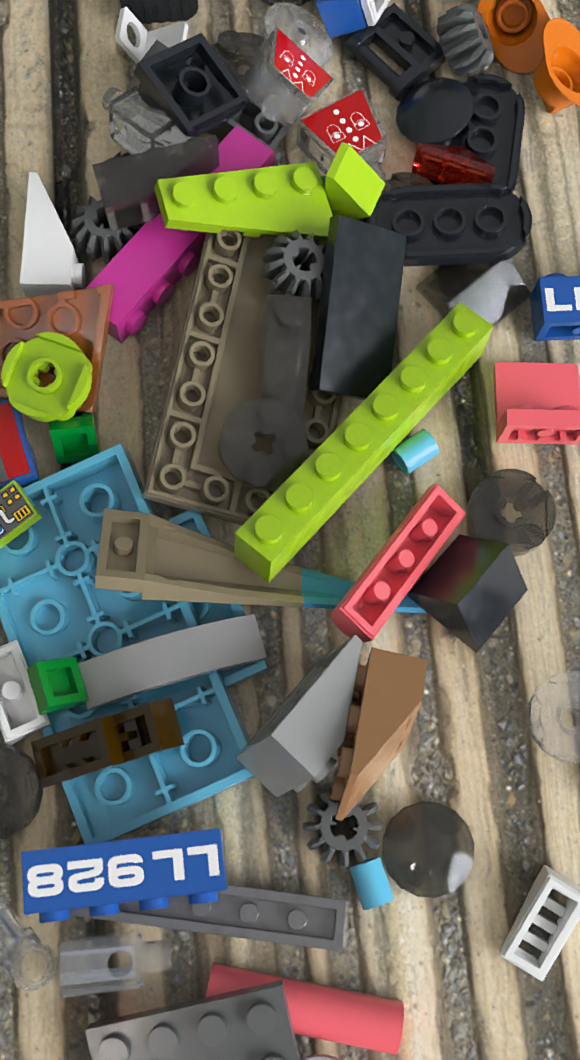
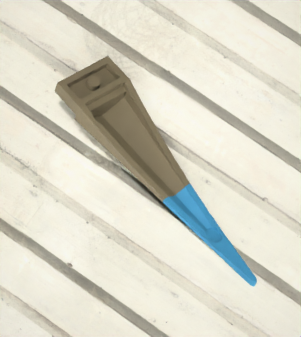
[94,508,428,614]

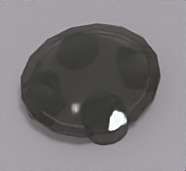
[382,801,474,898]

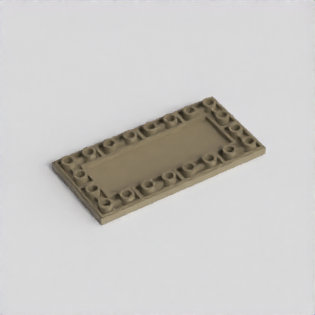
[142,230,342,543]

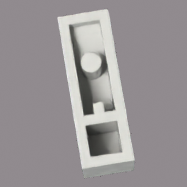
[20,172,86,297]

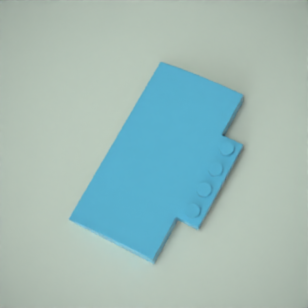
[0,443,269,844]

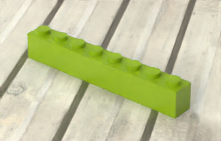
[234,302,494,583]

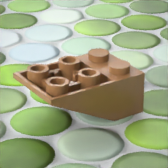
[330,647,428,821]

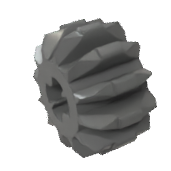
[436,2,494,77]
[72,191,142,264]
[261,229,327,307]
[302,789,383,868]

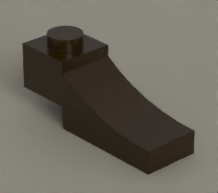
[31,698,185,788]

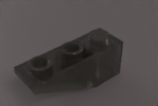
[92,134,220,231]

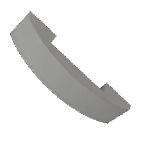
[78,614,267,710]

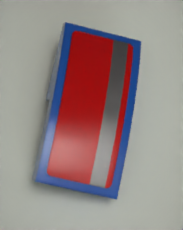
[0,400,40,490]

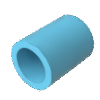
[391,429,439,475]
[349,857,394,910]

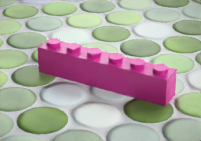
[85,125,275,344]

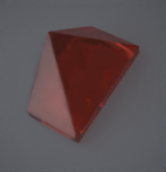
[411,143,497,184]

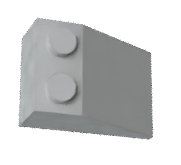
[235,635,362,797]

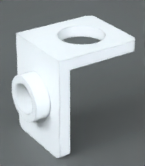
[115,7,189,64]

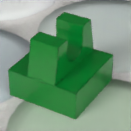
[49,413,100,464]
[26,656,89,715]

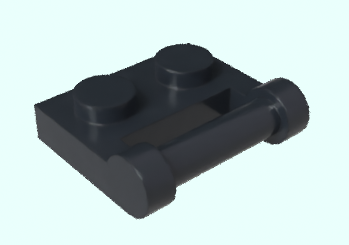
[343,3,446,102]

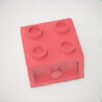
[493,362,580,445]

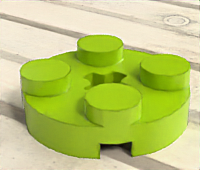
[1,332,93,422]

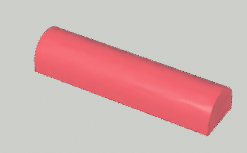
[331,483,466,643]
[206,962,404,1055]

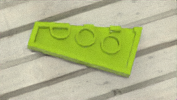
[154,161,333,244]

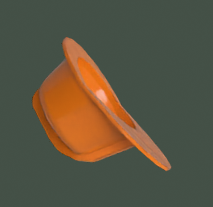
[478,0,551,73]
[533,18,580,114]

